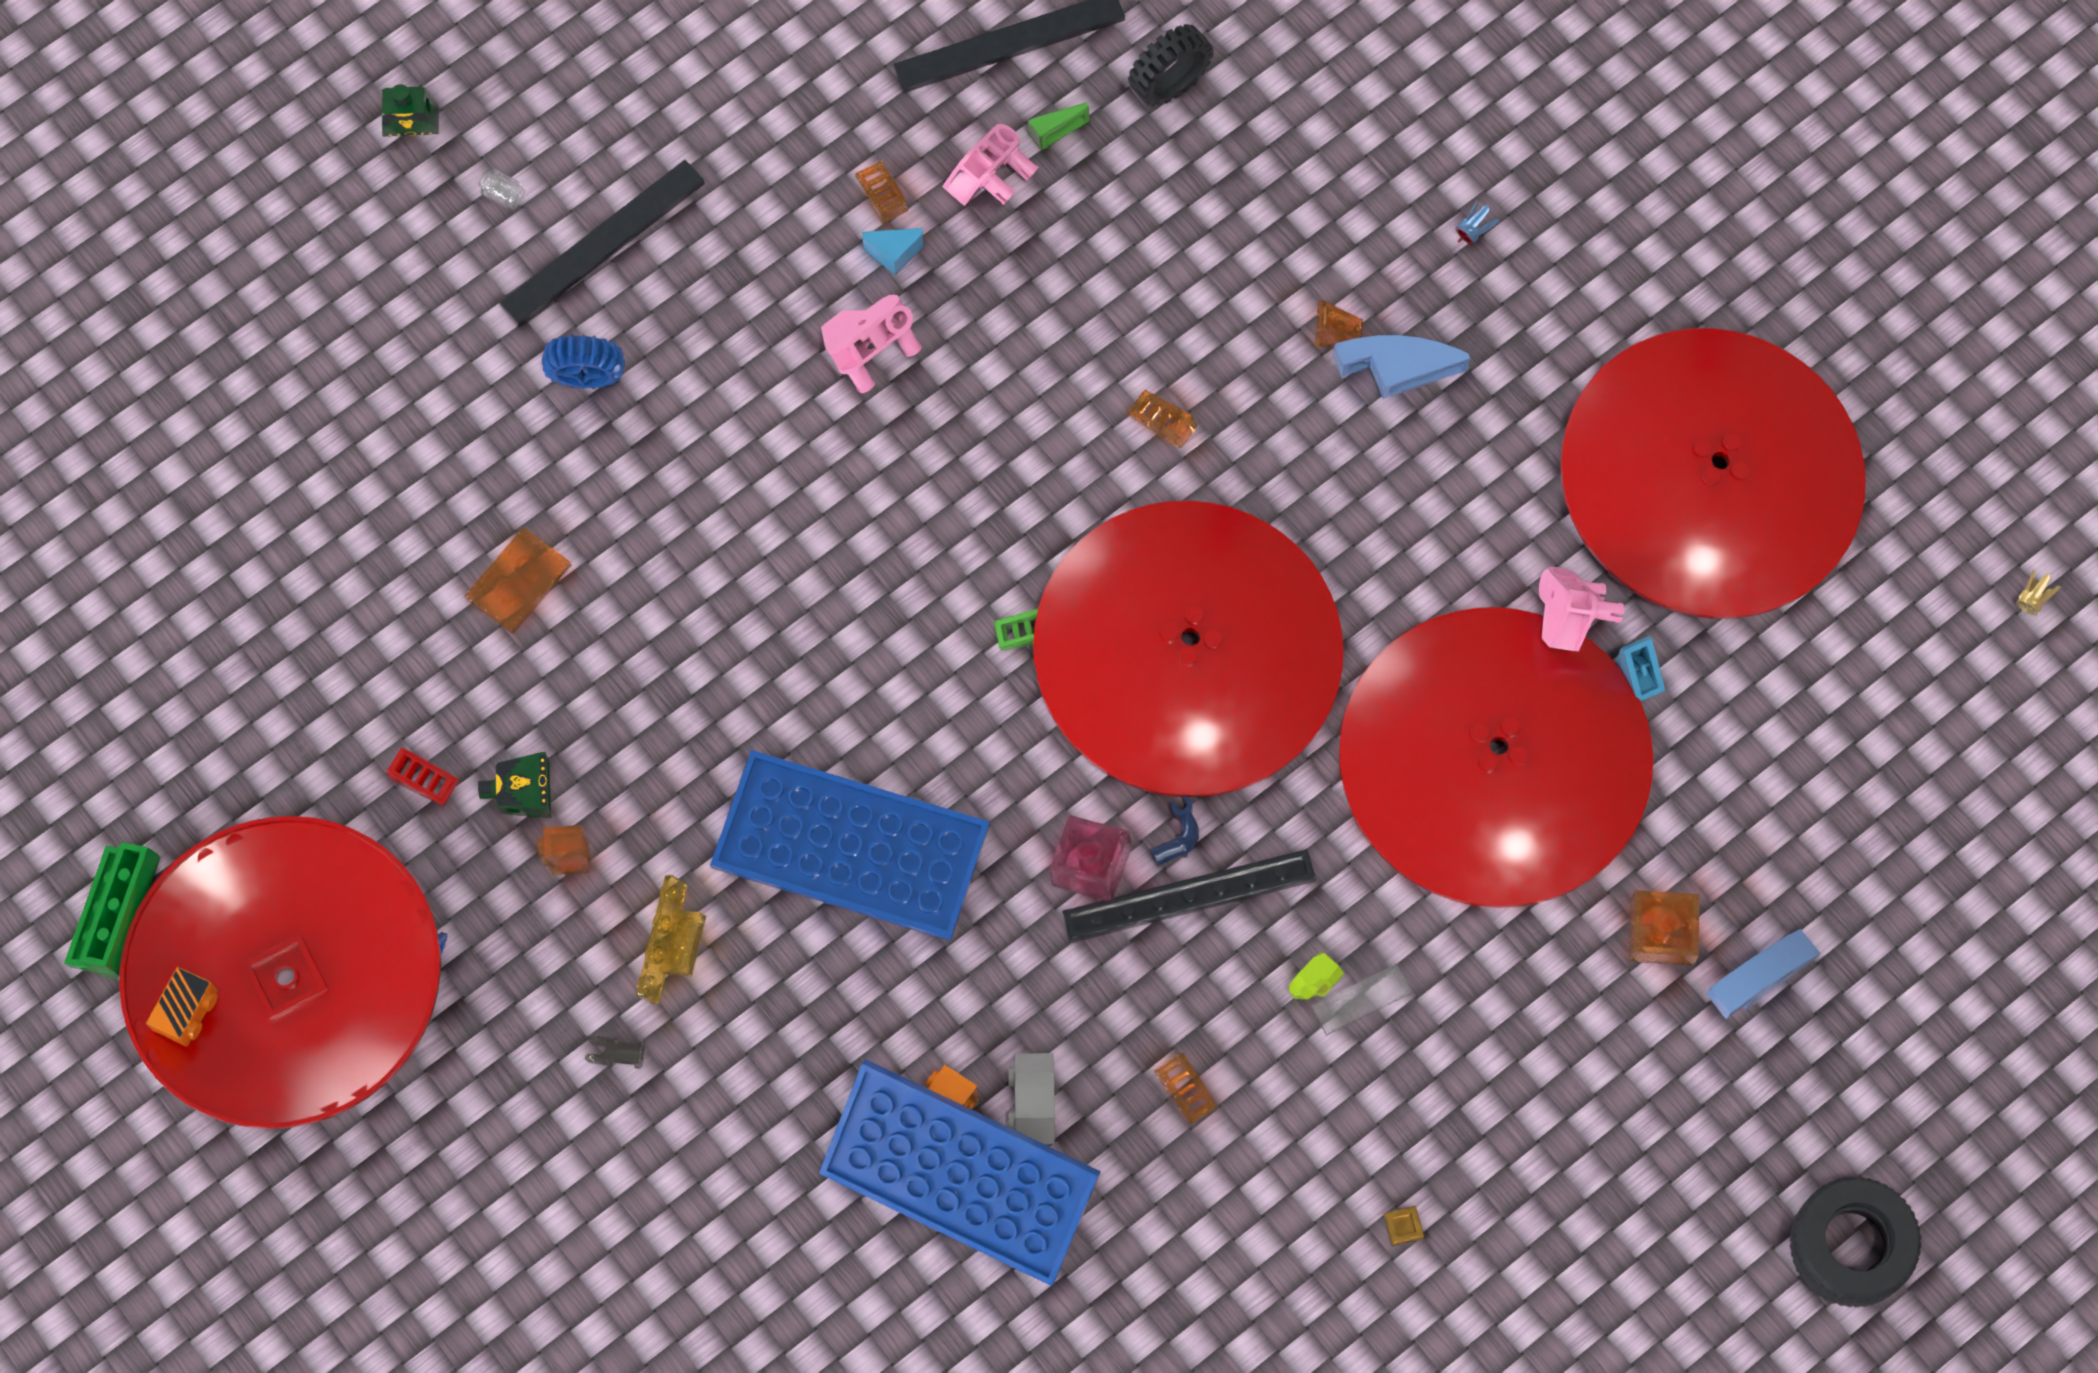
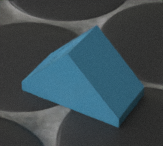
[862,228,924,275]
[1616,636,1666,701]

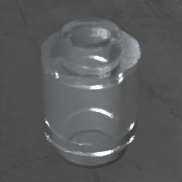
[479,168,525,209]

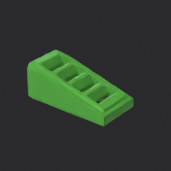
[1027,102,1090,150]
[994,608,1038,651]

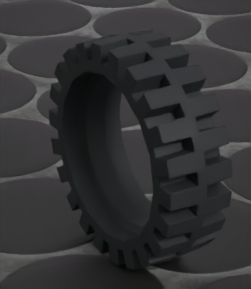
[1128,24,1214,107]

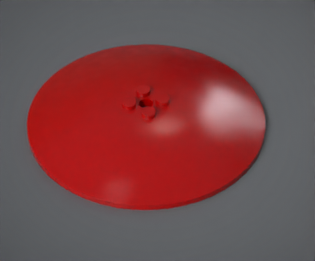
[1560,328,1866,619]
[1033,500,1344,797]
[1339,607,1654,908]
[119,816,441,1129]

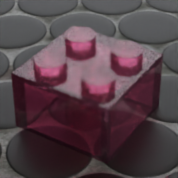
[1049,815,1132,902]

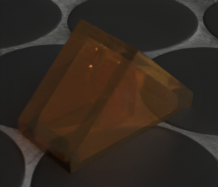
[1315,300,1363,348]

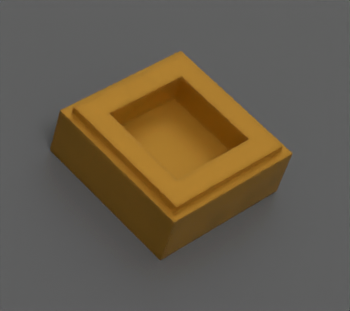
[1384,1206,1424,1247]

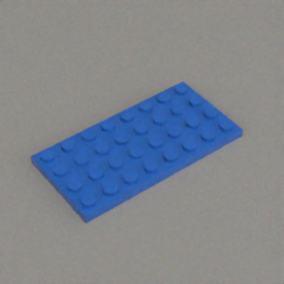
[710,750,990,941]
[819,1059,1101,1286]

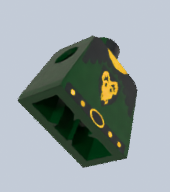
[382,84,439,137]
[478,752,552,818]

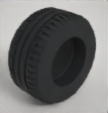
[1789,1176,1922,1308]

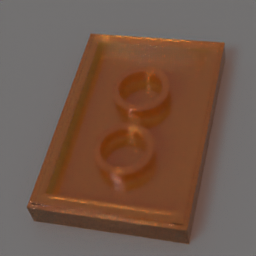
[464,527,572,634]

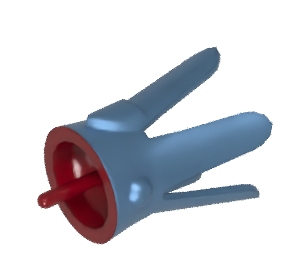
[1456,201,1500,245]

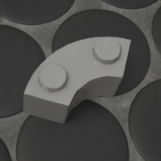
[1009,1053,1055,1144]

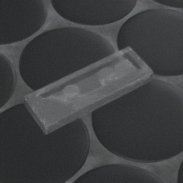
[1311,964,1412,1036]

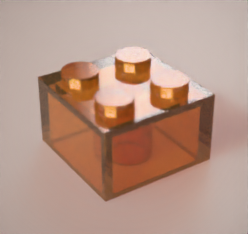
[1629,890,1700,966]

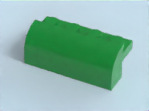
[64,842,160,978]

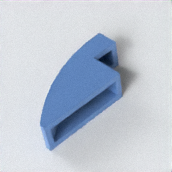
[1333,335,1470,399]
[1706,929,1821,1019]

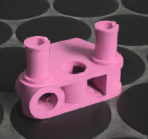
[942,124,1039,206]
[821,295,922,393]
[1539,567,1624,652]

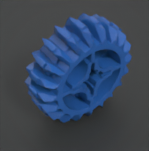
[542,334,625,390]

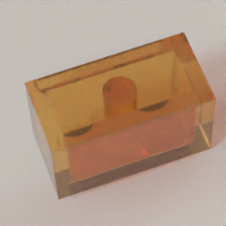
[538,825,590,876]

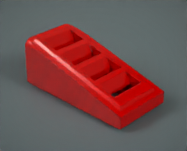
[386,747,459,807]

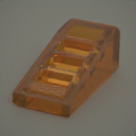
[855,161,908,223]
[1127,390,1197,448]
[1153,1052,1218,1125]

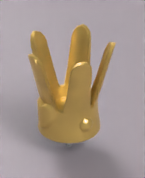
[2016,570,2061,616]

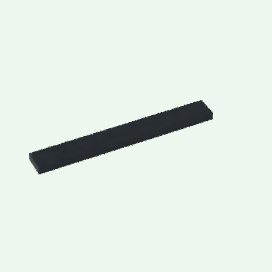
[894,0,1125,93]
[499,159,705,327]
[1063,849,1316,943]

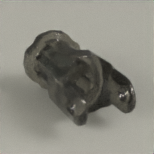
[585,1036,645,1069]

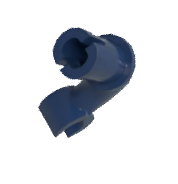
[1150,795,1199,867]

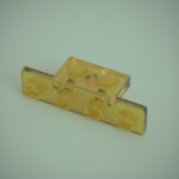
[637,875,706,1004]

